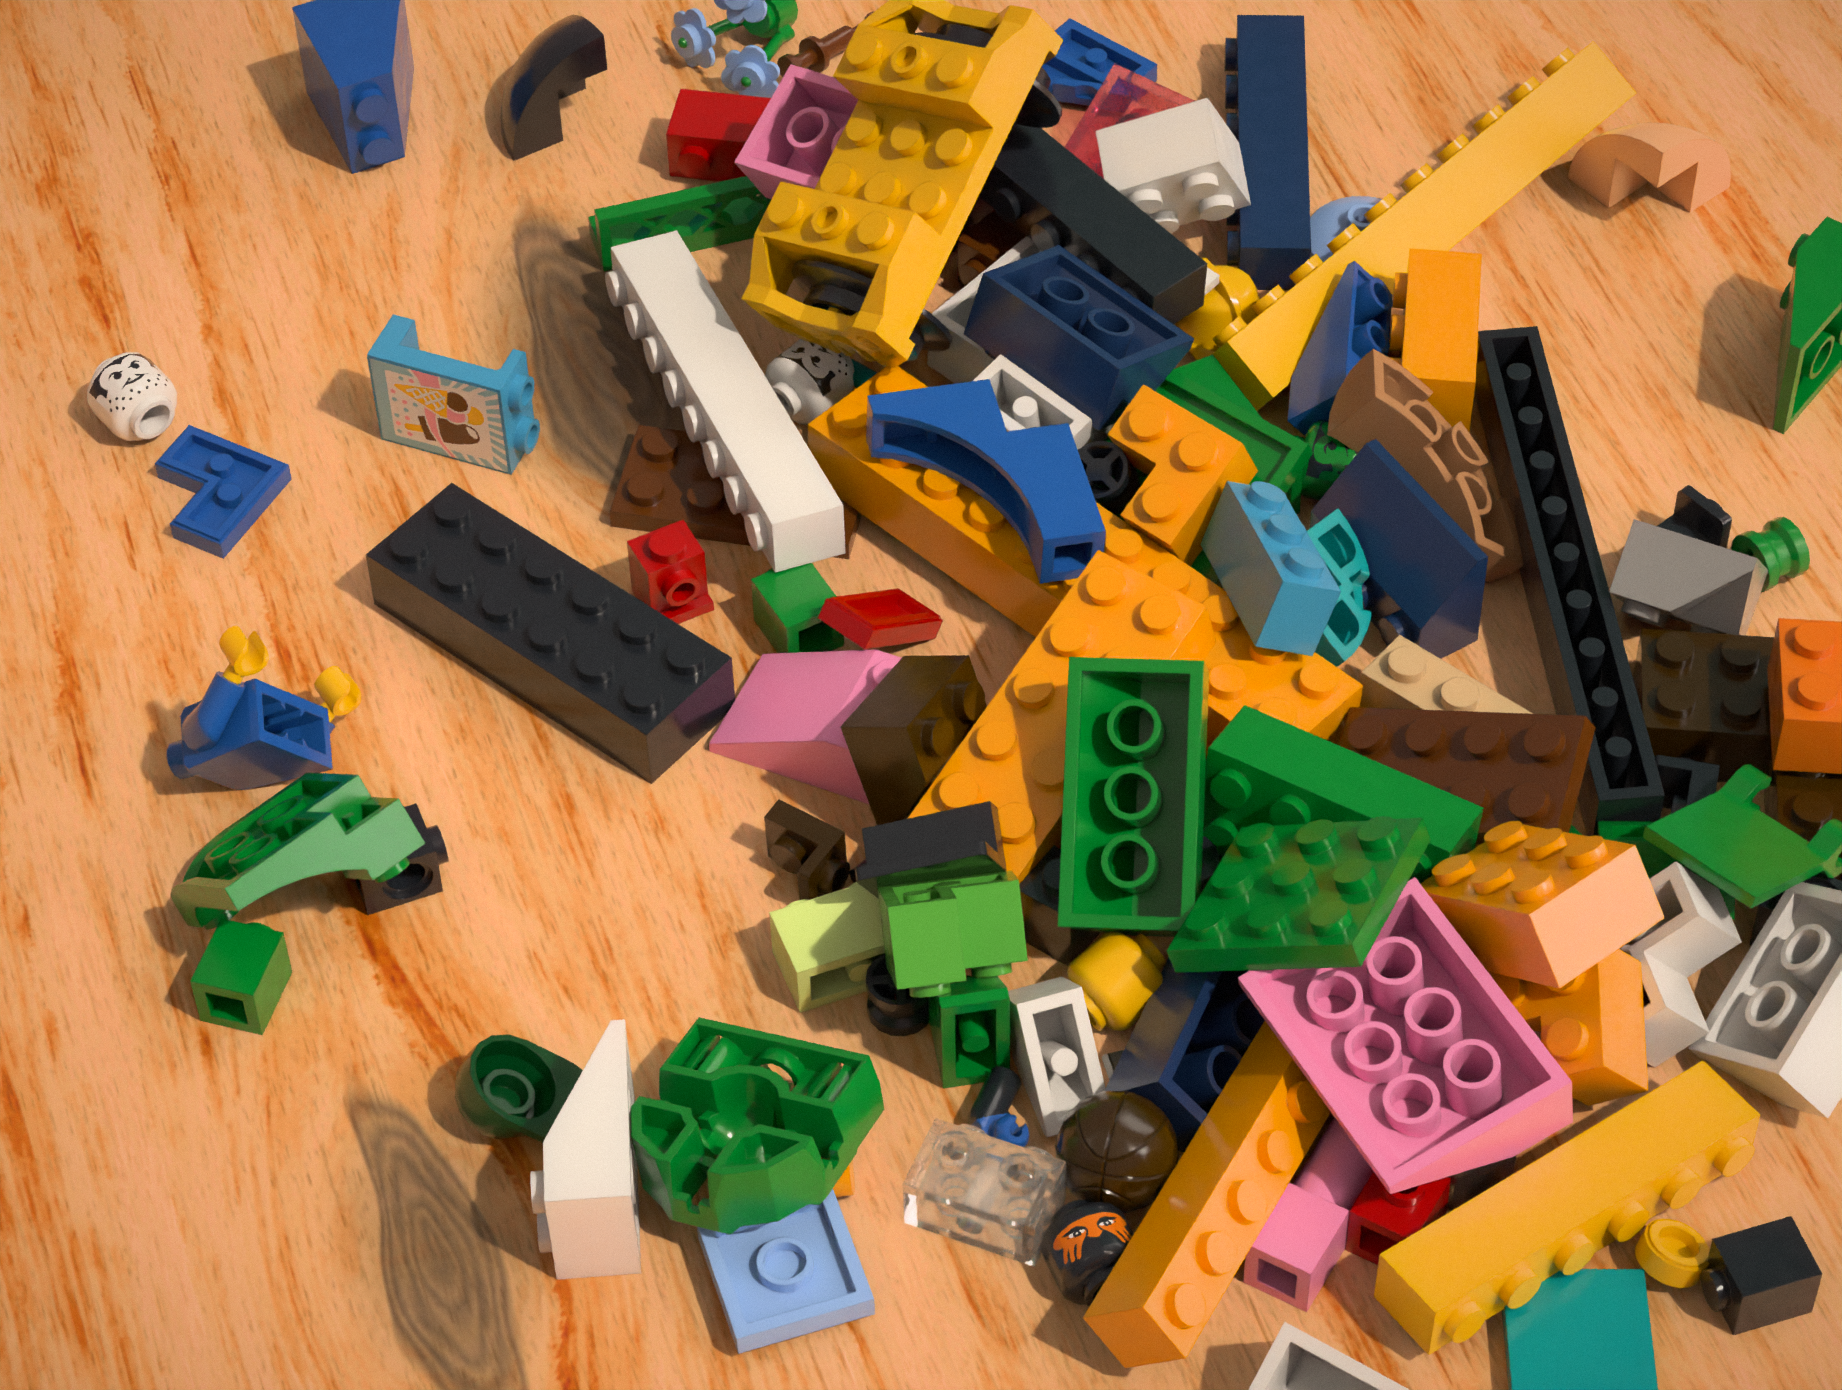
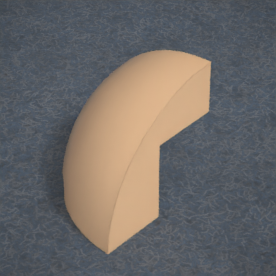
[1567,122,1731,213]

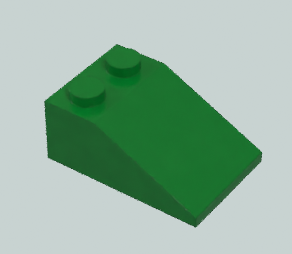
[1773,216,1842,434]

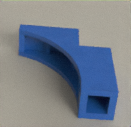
[866,379,1106,584]

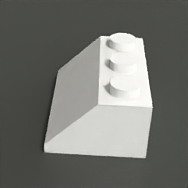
[1688,882,1842,1118]

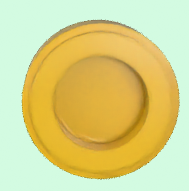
[1635,1219,1710,1288]

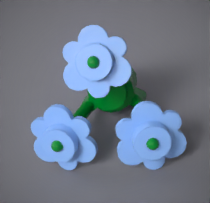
[671,0,798,98]

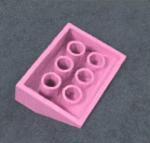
[1238,877,1573,1194]

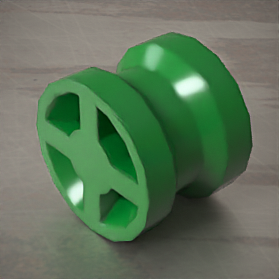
[1731,517,1810,592]

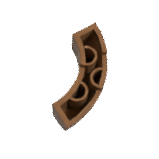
[1327,349,1523,583]

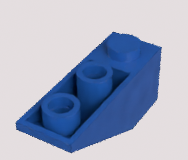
[1287,261,1393,436]

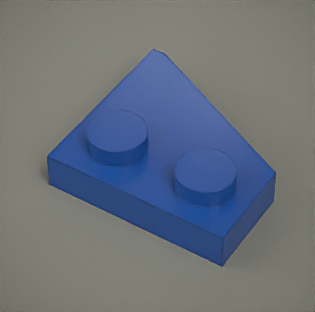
[1041,18,1157,110]

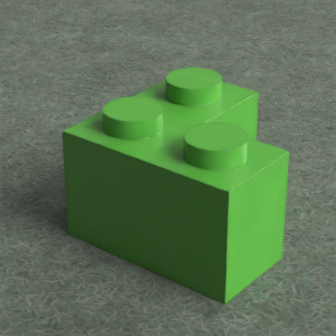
[877,870,1028,997]

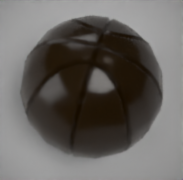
[1055,1091,1179,1213]

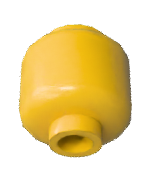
[1067,931,1166,1031]

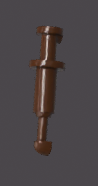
[777,11,874,77]

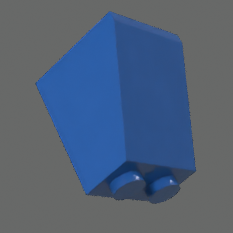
[292,0,414,174]

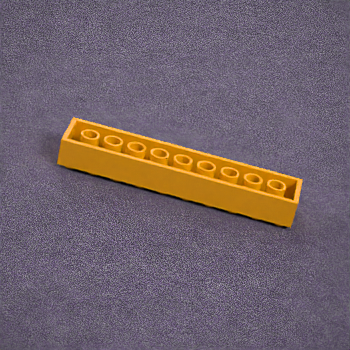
[807,366,1363,759]

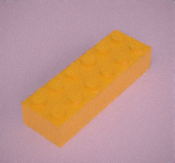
[907,550,1216,884]

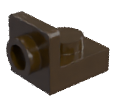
[764,799,850,900]

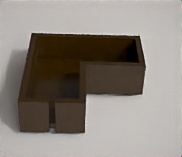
[1633,629,1842,881]

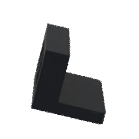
[855,801,1007,899]

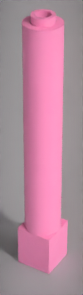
[1243,1117,1374,1312]

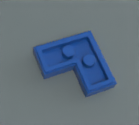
[155,425,292,559]

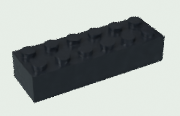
[366,483,735,784]

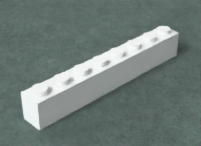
[605,231,846,573]

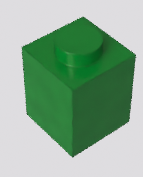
[751,563,844,653]
[190,918,293,1035]

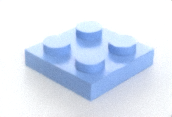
[697,1189,875,1354]

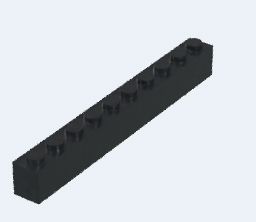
[1474,326,1665,836]

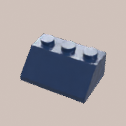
[963,245,1194,430]
[1310,439,1488,659]
[1105,957,1265,1152]

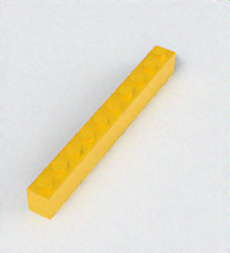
[1212,41,1636,411]

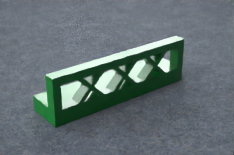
[588,176,771,271]

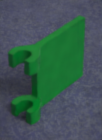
[1642,764,1842,908]

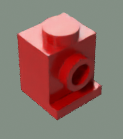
[627,520,714,624]

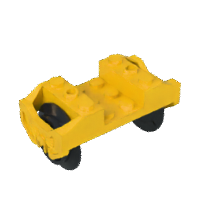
[741,0,1063,368]

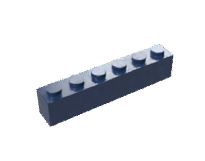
[1224,15,1311,291]

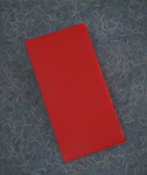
[818,588,943,650]

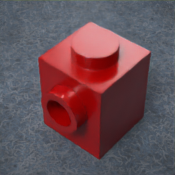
[1345,1172,1451,1265]

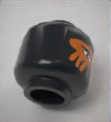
[1040,1200,1134,1307]

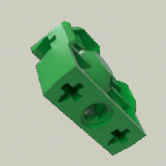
[631,1017,884,1235]

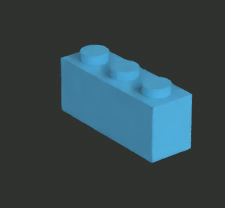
[1200,481,1341,656]

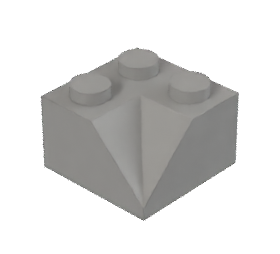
[1609,519,1768,635]

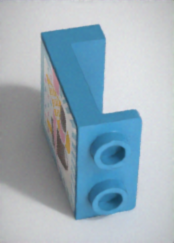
[367,315,540,475]

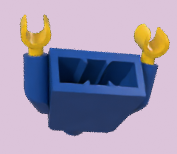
[167,626,361,790]

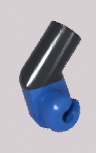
[968,1066,1030,1159]

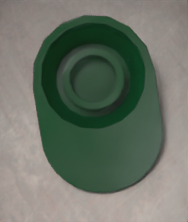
[455,1034,583,1143]

